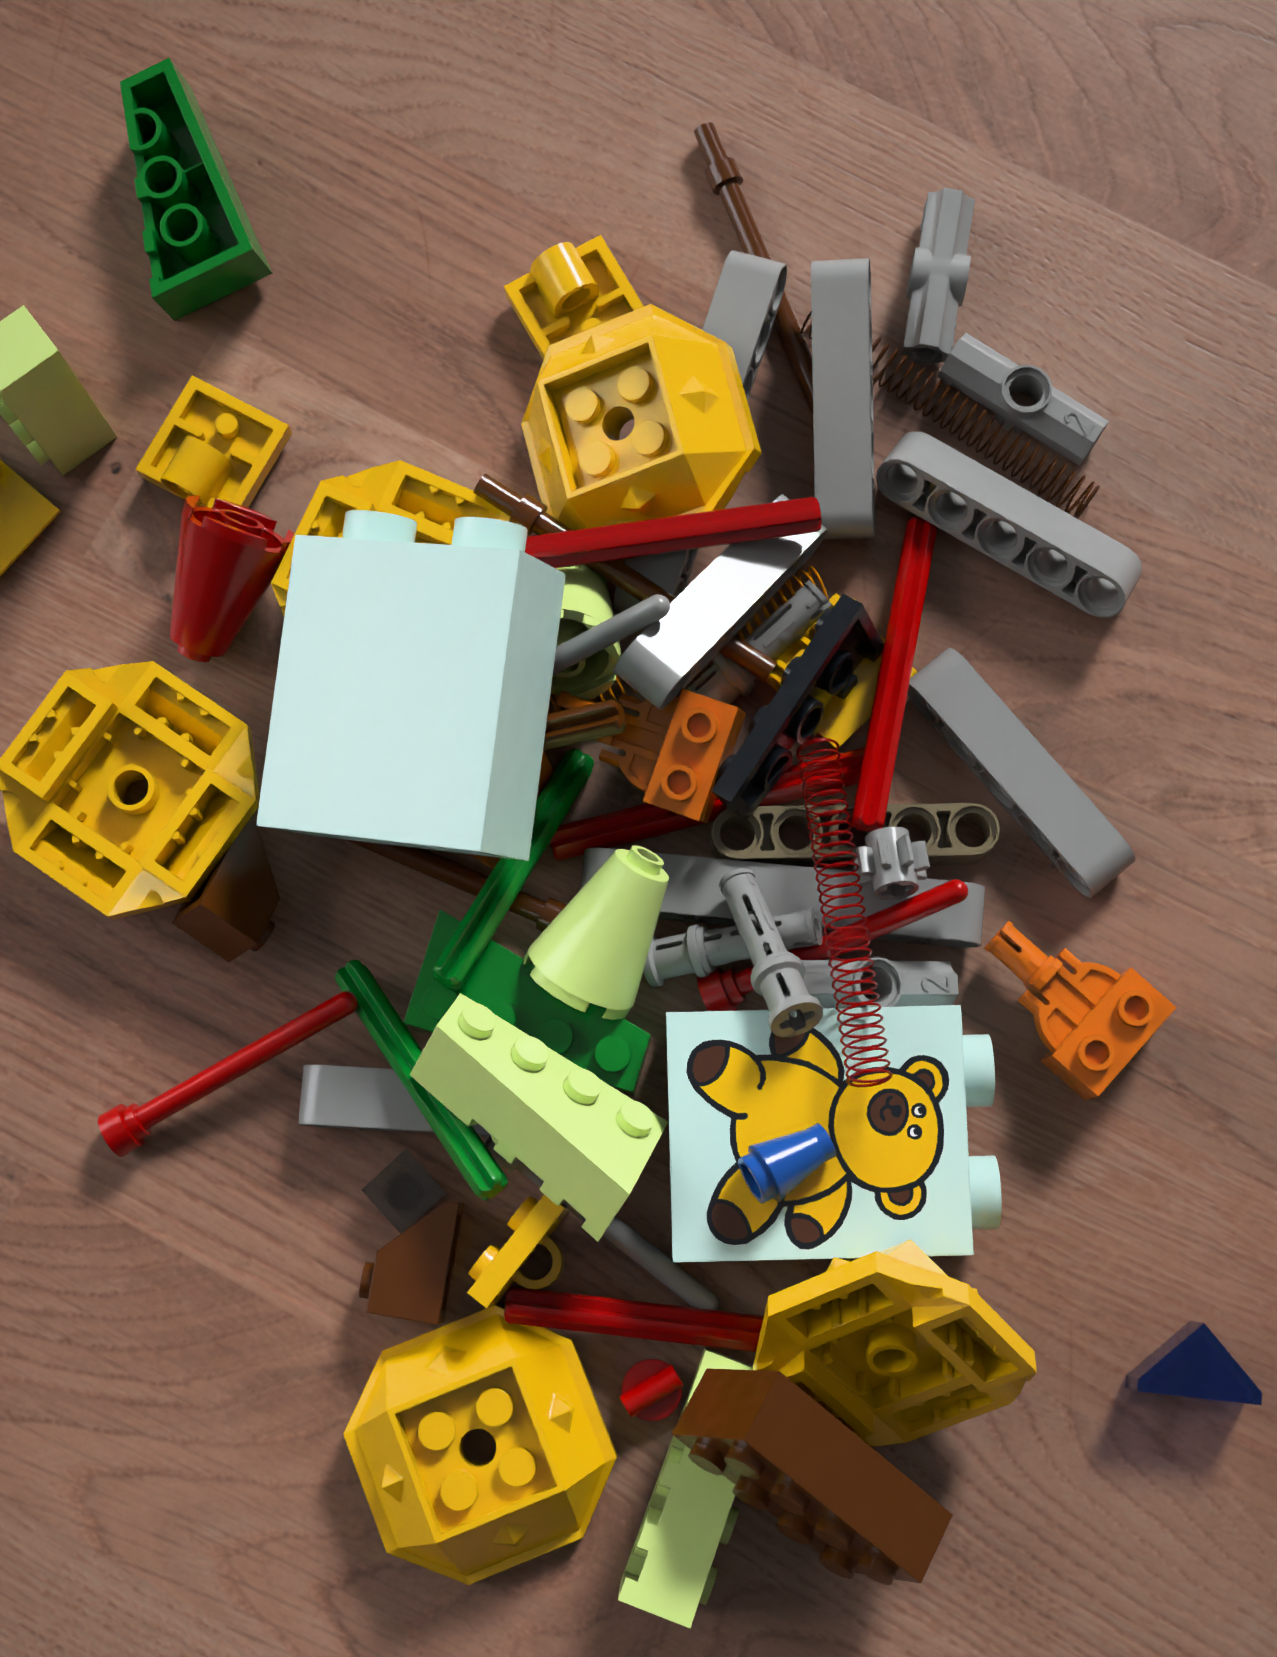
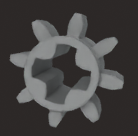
[854,827,930,900]

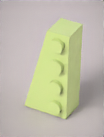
[0,305,117,476]
[410,993,668,1242]
[618,1348,753,1628]

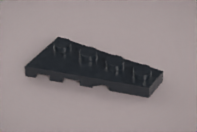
[712,594,884,820]

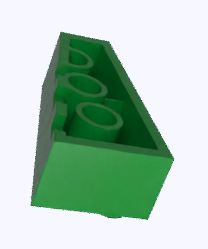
[120,58,273,321]

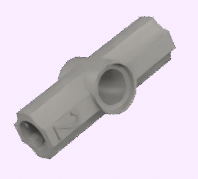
[901,188,975,365]
[938,332,1109,466]
[777,957,959,1008]

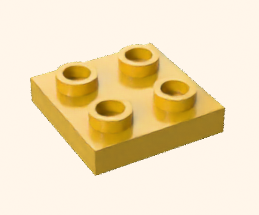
[504,235,644,360]
[135,375,292,508]
[467,1195,569,1308]

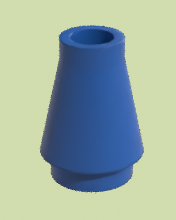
[738,1123,836,1204]

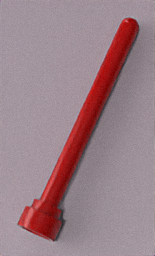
[697,879,968,1011]
[98,991,358,1157]

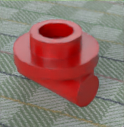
[619,1358,684,1421]

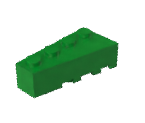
[403,909,651,1097]

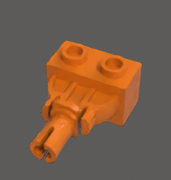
[552,688,746,823]
[984,920,1177,1101]

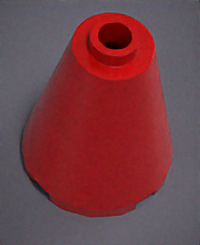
[169,495,294,663]

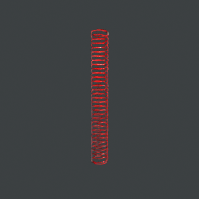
[796,738,893,1087]

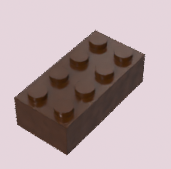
[672,1368,953,1585]

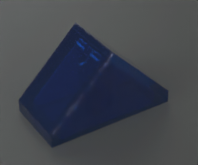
[1125,1321,1262,1405]

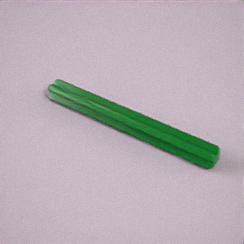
[432,748,594,990]
[335,960,508,1201]

